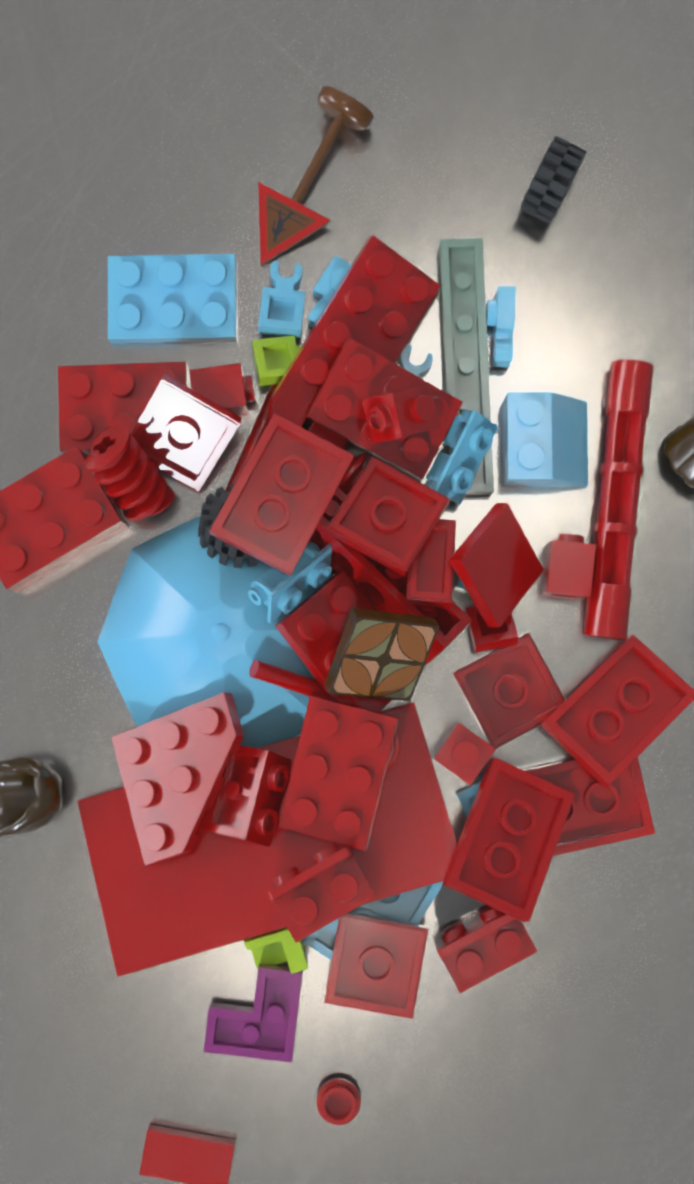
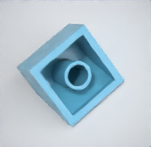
[501,392,588,487]

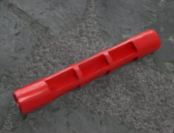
[583,359,654,640]

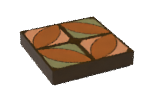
[324,608,440,701]

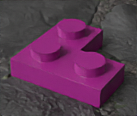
[203,963,303,1063]

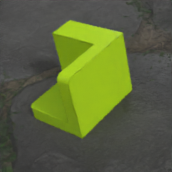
[244,927,308,974]

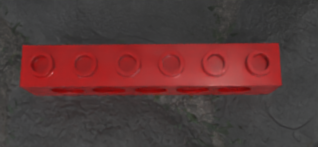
[309,487,472,665]

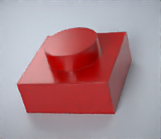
[465,605,519,653]

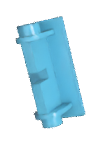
[425,409,498,505]
[248,542,332,624]

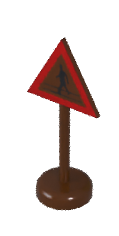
[258,86,374,266]

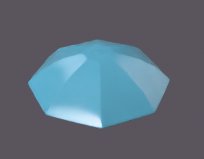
[98,516,333,748]

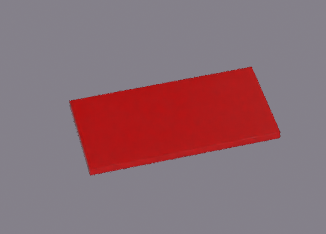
[77,702,457,977]

